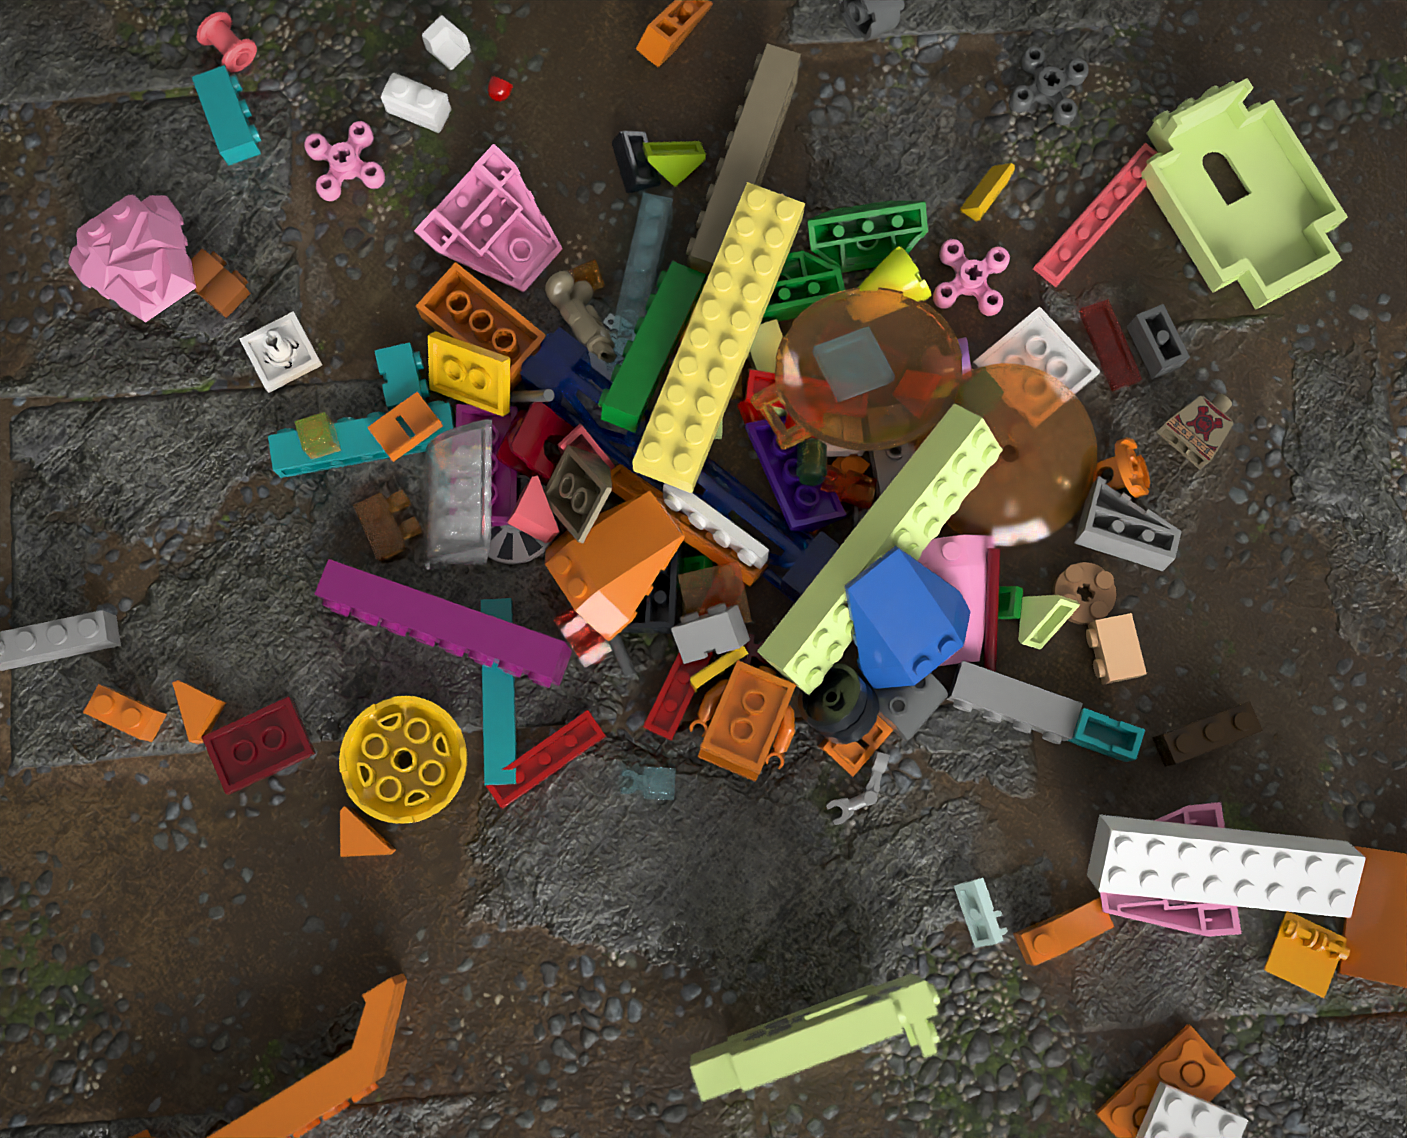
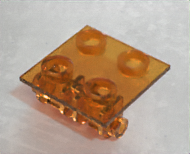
[678,561,752,623]

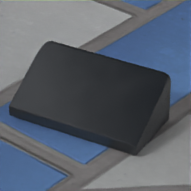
[612,131,661,193]

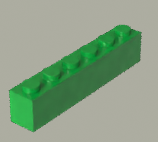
[598,261,706,433]

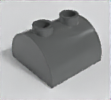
[872,673,948,742]

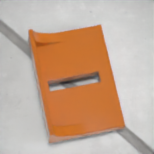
[367,392,443,462]
[817,716,893,777]

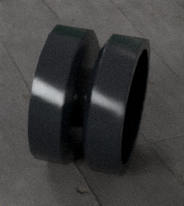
[798,663,880,745]

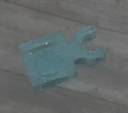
[621,767,676,800]

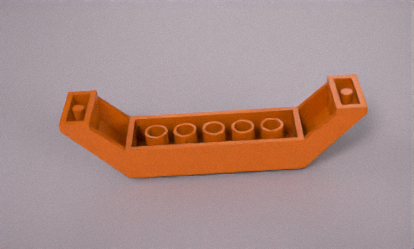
[130,973,407,1138]

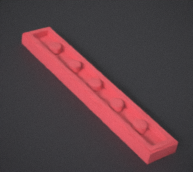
[1033,143,1158,288]

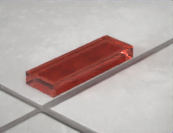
[1079,299,1142,392]

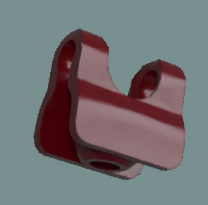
[496,402,574,484]

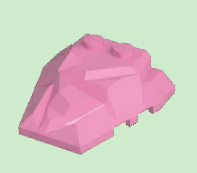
[68,195,196,322]

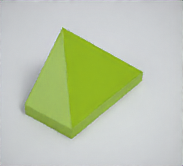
[643,141,706,187]

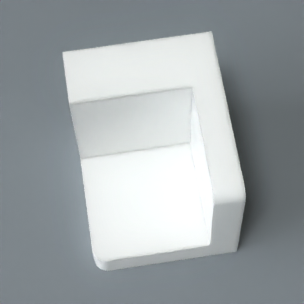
[422,15,471,70]

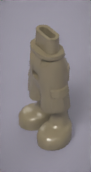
[545,271,617,363]

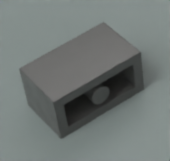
[1127,304,1190,380]

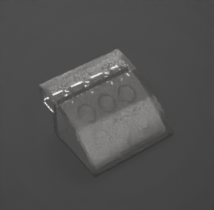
[423,420,492,570]

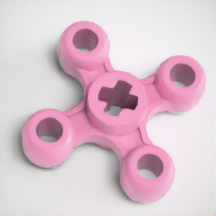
[304,121,385,201]
[933,239,1010,316]

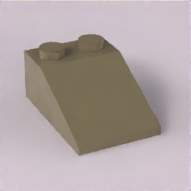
[544,445,612,543]

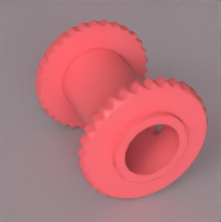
[197,12,257,73]

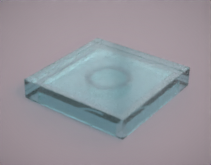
[812,326,895,402]

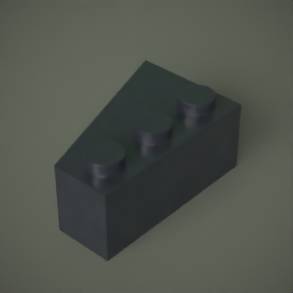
[620,541,685,634]

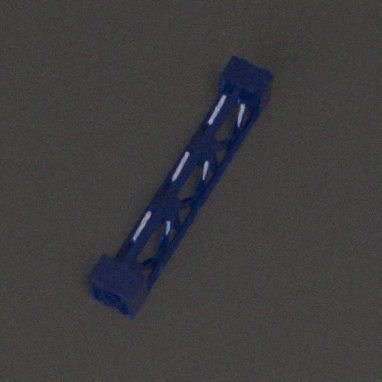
[520,327,840,603]

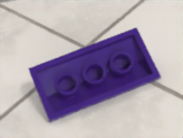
[745,416,846,532]

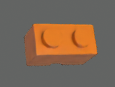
[83,684,167,742]

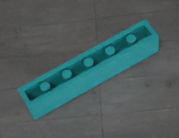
[268,401,456,478]

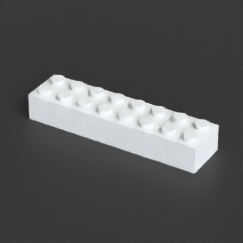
[1087,815,1366,918]

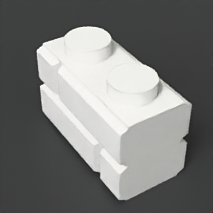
[381,72,451,133]

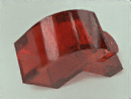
[553,607,612,668]

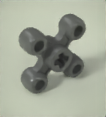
[1009,46,1089,125]

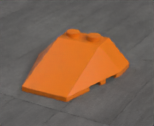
[545,490,685,641]

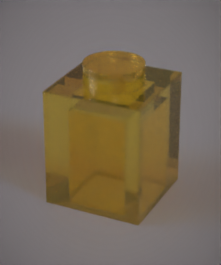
[294,412,341,459]

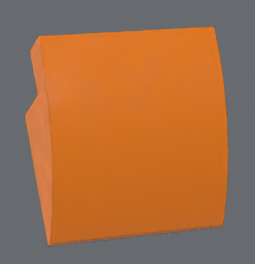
[1337,846,1407,988]

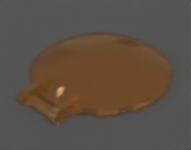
[750,287,962,451]

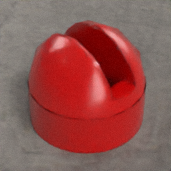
[488,76,513,102]

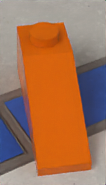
[636,0,713,67]
[1013,897,1114,966]

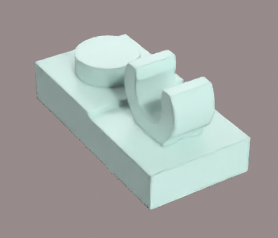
[954,878,1008,948]

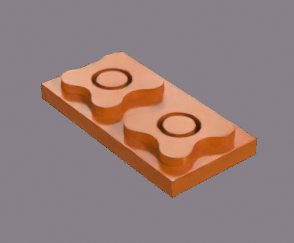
[1095,1024,1236,1138]

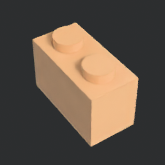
[1086,613,1147,685]

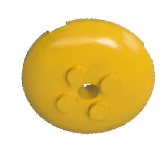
[339,696,467,824]

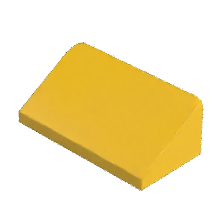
[960,163,1015,222]

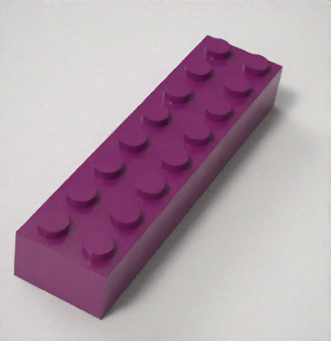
[314,559,572,688]

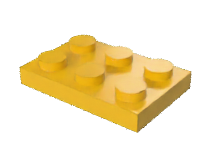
[428,331,510,417]

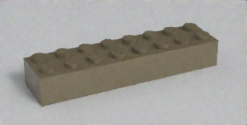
[686,43,801,283]

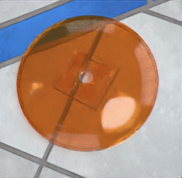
[915,363,1097,546]

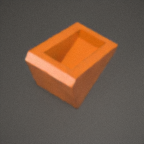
[172,680,226,744]
[340,806,396,857]

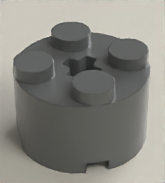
[839,0,904,41]

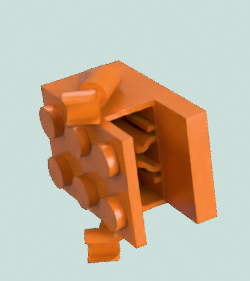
[689,660,796,782]

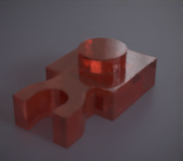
[820,465,877,510]

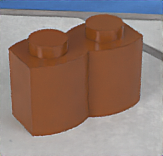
[191,249,251,318]

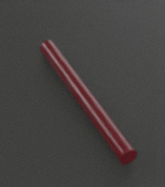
[984,548,1000,672]

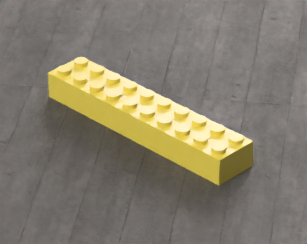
[632,182,805,493]

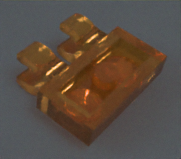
[353,490,423,561]

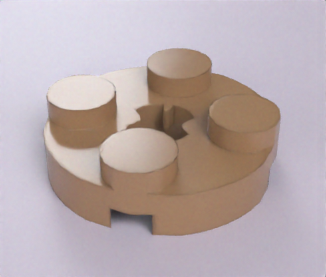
[1052,562,1116,625]

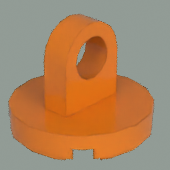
[1090,437,1150,498]

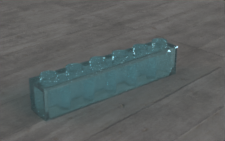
[605,193,673,372]

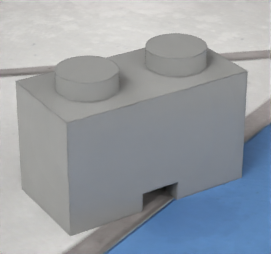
[671,603,750,664]

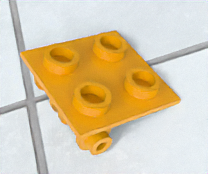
[1263,911,1350,998]

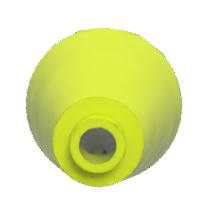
[845,246,932,323]

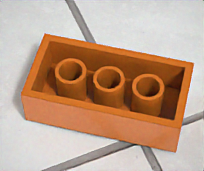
[416,262,550,391]

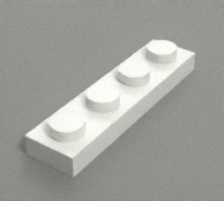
[663,483,769,569]

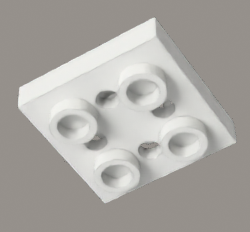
[240,312,322,393]

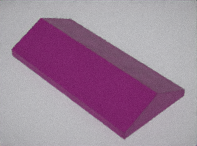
[454,404,517,528]

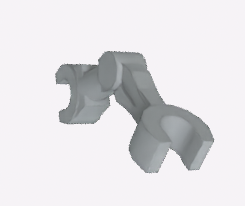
[825,751,890,825]

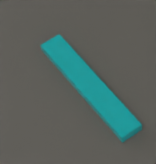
[481,598,517,786]

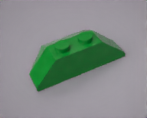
[807,201,928,273]
[760,250,847,324]

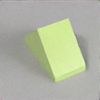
[1018,595,1080,649]

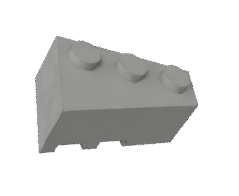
[1075,476,1182,571]

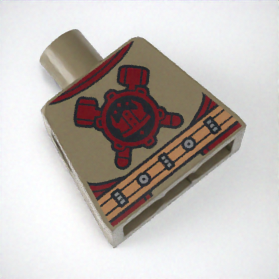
[1157,394,1234,469]

